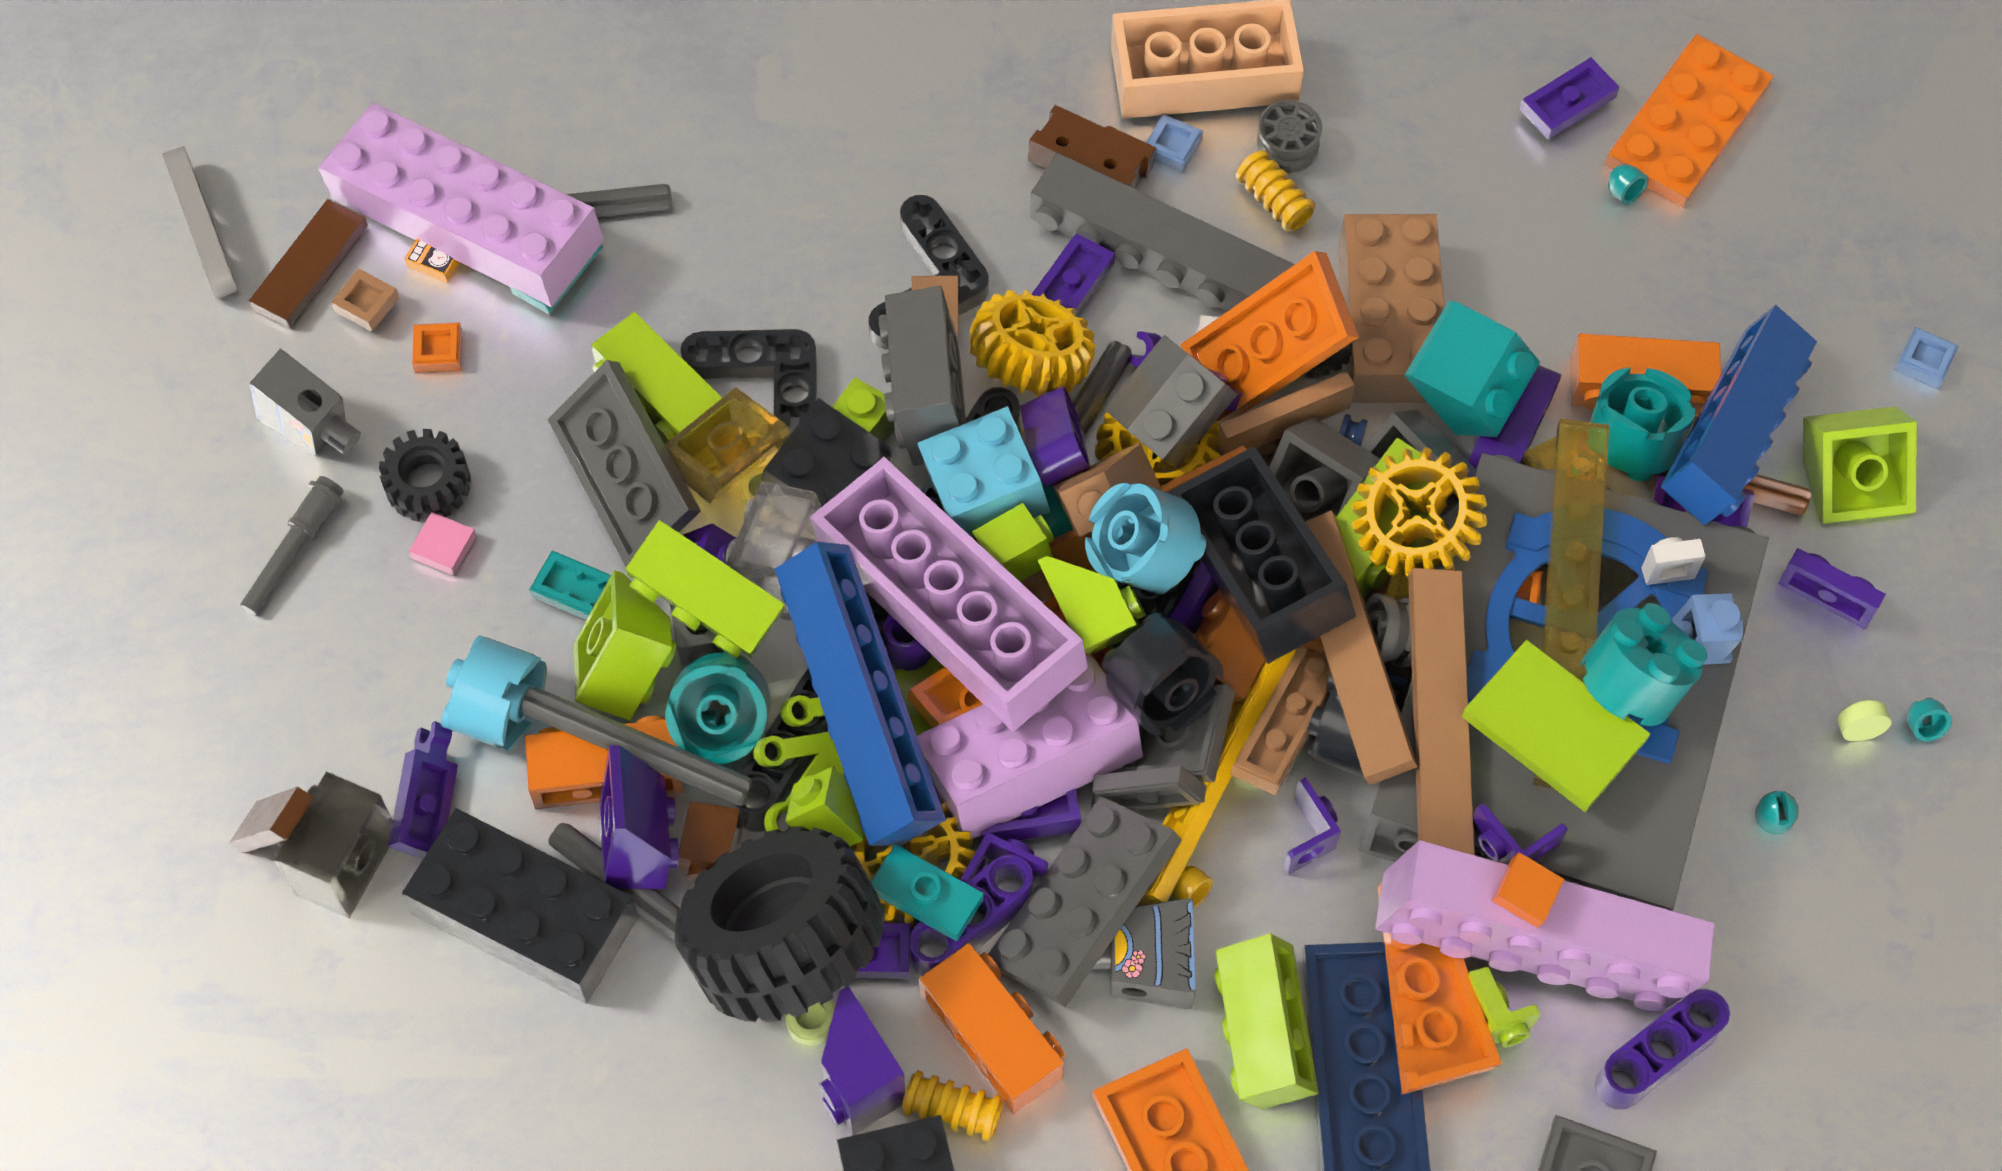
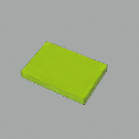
[1461,639,1650,812]

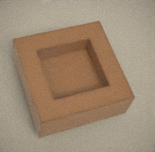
[331,268,399,332]

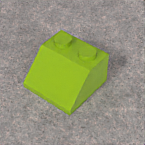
[1803,406,1917,524]
[1038,556,1146,655]
[574,570,676,720]

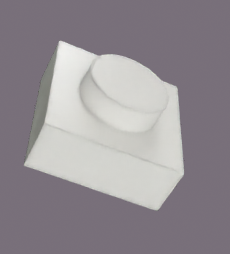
[1641,537,1706,585]

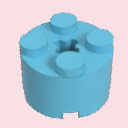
[1085,483,1206,594]
[441,635,547,751]

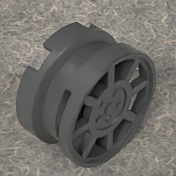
[1256,100,1322,173]
[1365,593,1412,668]

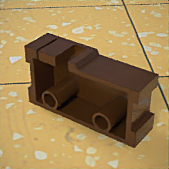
[1027,105,1156,189]

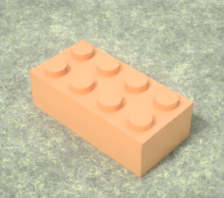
[1111,0,1304,119]

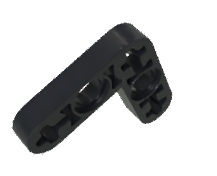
[868,195,989,349]
[680,329,817,450]

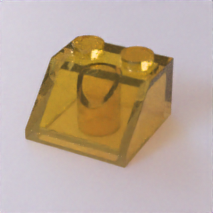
[664,387,791,504]

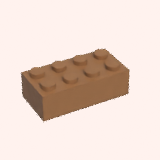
[1338,214,1444,403]

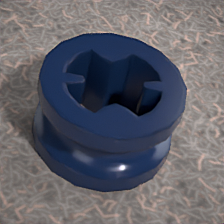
[1339,414,1368,446]

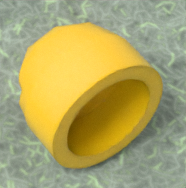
[1171,865,1213,909]

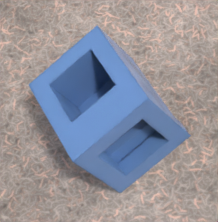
[1672,593,1743,665]

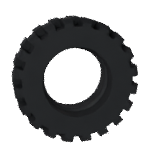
[674,826,884,1023]

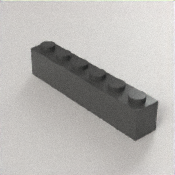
[1030,153,1295,311]

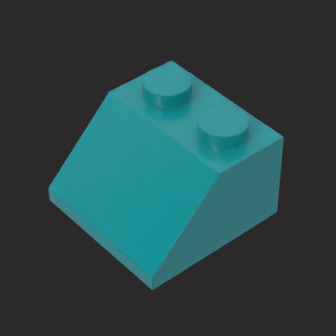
[1404,301,1540,437]

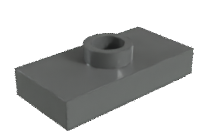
[1092,765,1206,811]

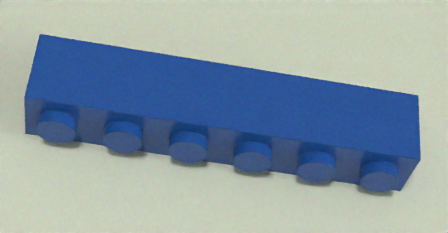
[1661,304,1817,526]
[775,542,946,846]

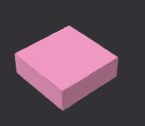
[409,512,477,576]

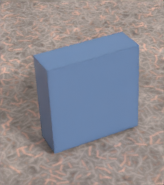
[1146,114,1203,173]
[1894,327,1959,389]

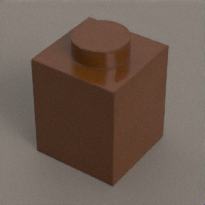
[678,801,743,883]

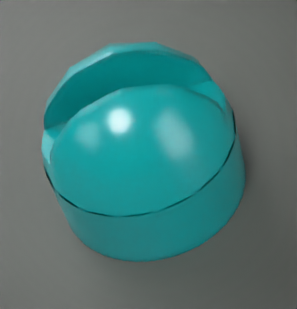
[1608,164,1648,205]
[1906,698,1952,741]
[1755,791,1798,834]

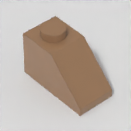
[1052,443,1161,537]

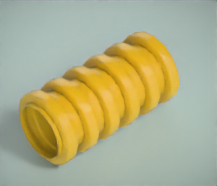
[1236,150,1316,232]
[902,1070,1004,1141]

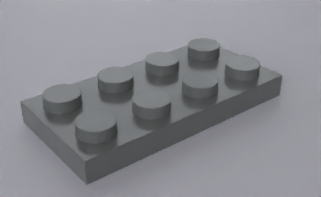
[547,360,701,567]
[988,796,1182,1007]

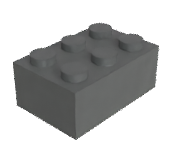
[879,285,966,466]

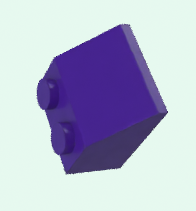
[599,745,679,889]
[819,986,906,1135]

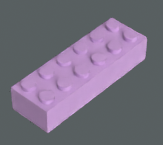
[318,102,604,307]
[810,457,1088,732]
[1375,840,1715,1012]

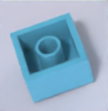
[917,406,1050,539]

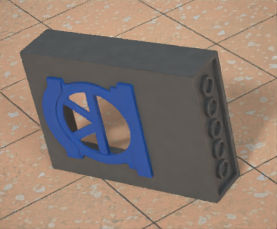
[1359,453,1769,911]

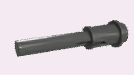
[240,476,344,615]

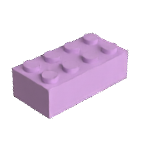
[917,654,1143,839]

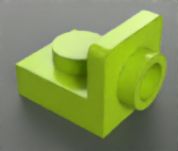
[1468,966,1541,1047]

